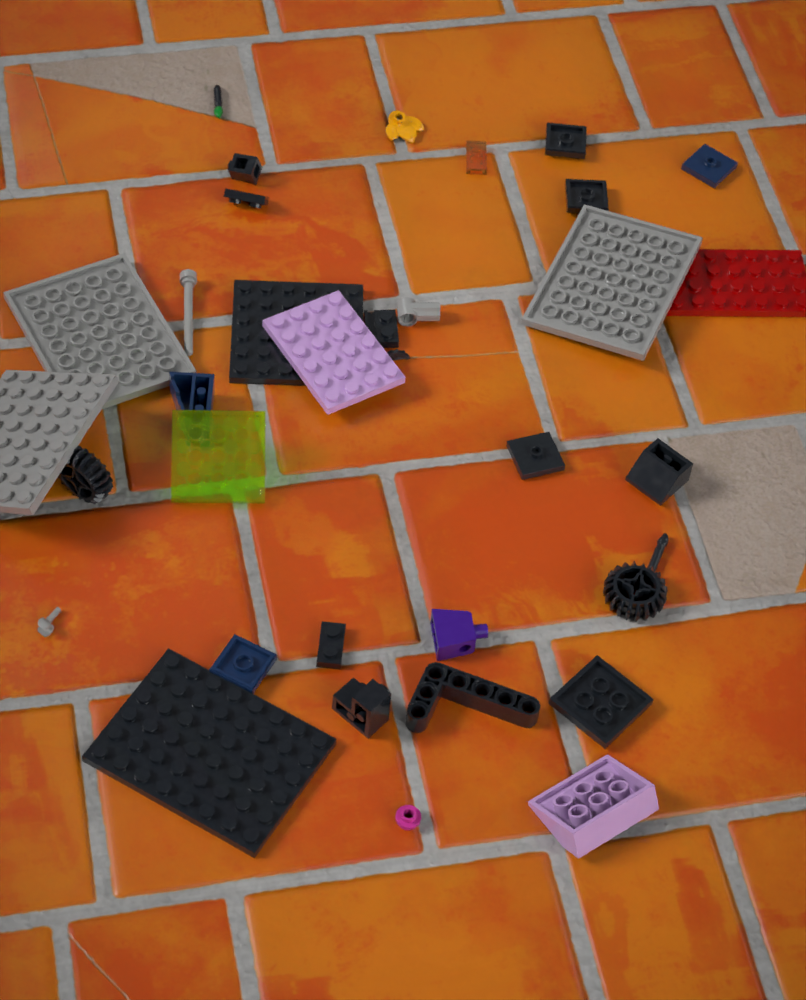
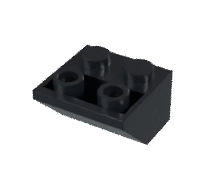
[625,438,693,506]

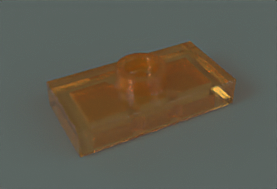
[466,141,487,175]

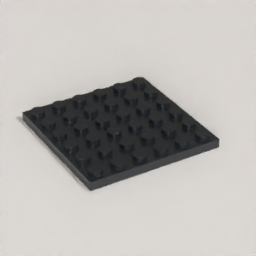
[229,280,363,386]

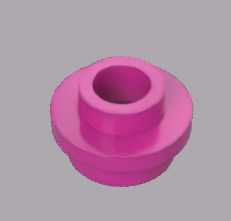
[395,805,421,830]

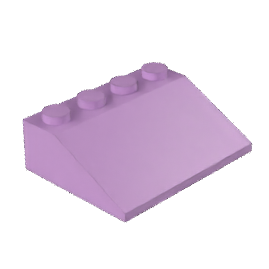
[528,754,659,859]

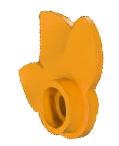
[386,110,424,144]

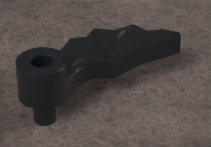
[387,349,410,361]

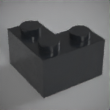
[332,677,391,738]

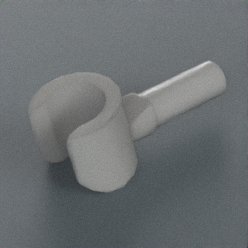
[37,607,61,637]

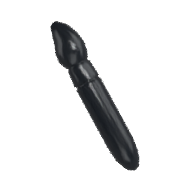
[647,533,669,573]

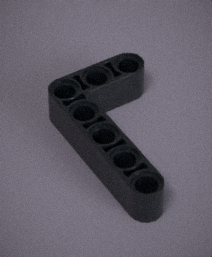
[405,662,540,733]

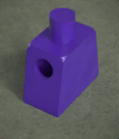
[430,609,488,661]

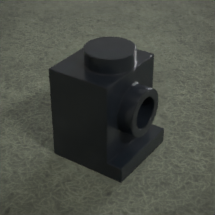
[228,153,262,185]

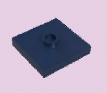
[681,144,738,188]
[209,634,277,694]

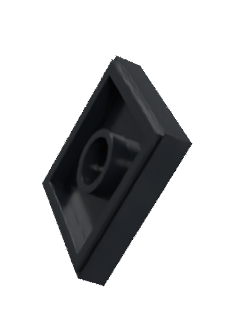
[545,123,587,159]
[565,179,609,213]
[506,432,565,480]

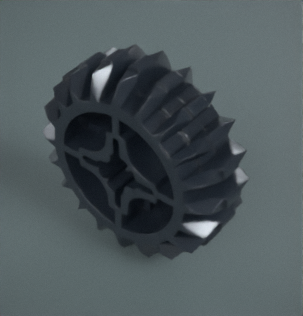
[58,446,113,504]
[603,561,668,622]

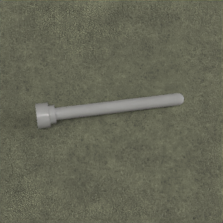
[180,269,197,356]

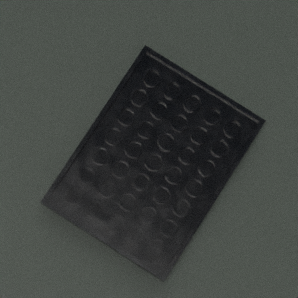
[82,648,337,858]

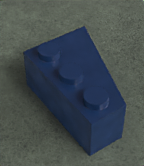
[169,372,215,444]

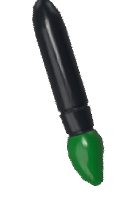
[214,85,223,118]

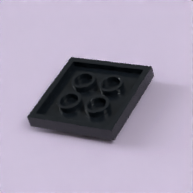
[548,655,654,749]

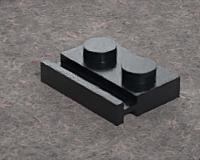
[364,310,399,348]

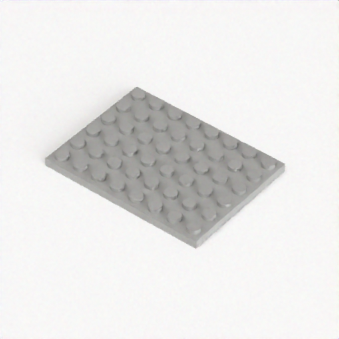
[522,204,703,361]
[3,253,196,410]
[0,370,119,515]

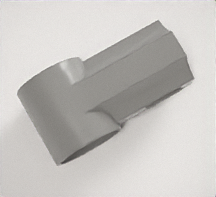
[397,297,440,326]

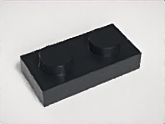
[224,188,269,208]
[316,621,346,670]

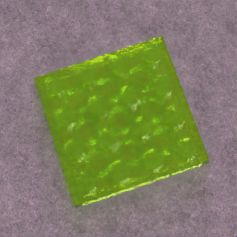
[171,410,265,504]

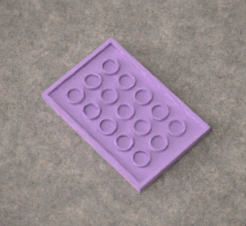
[262,290,406,415]

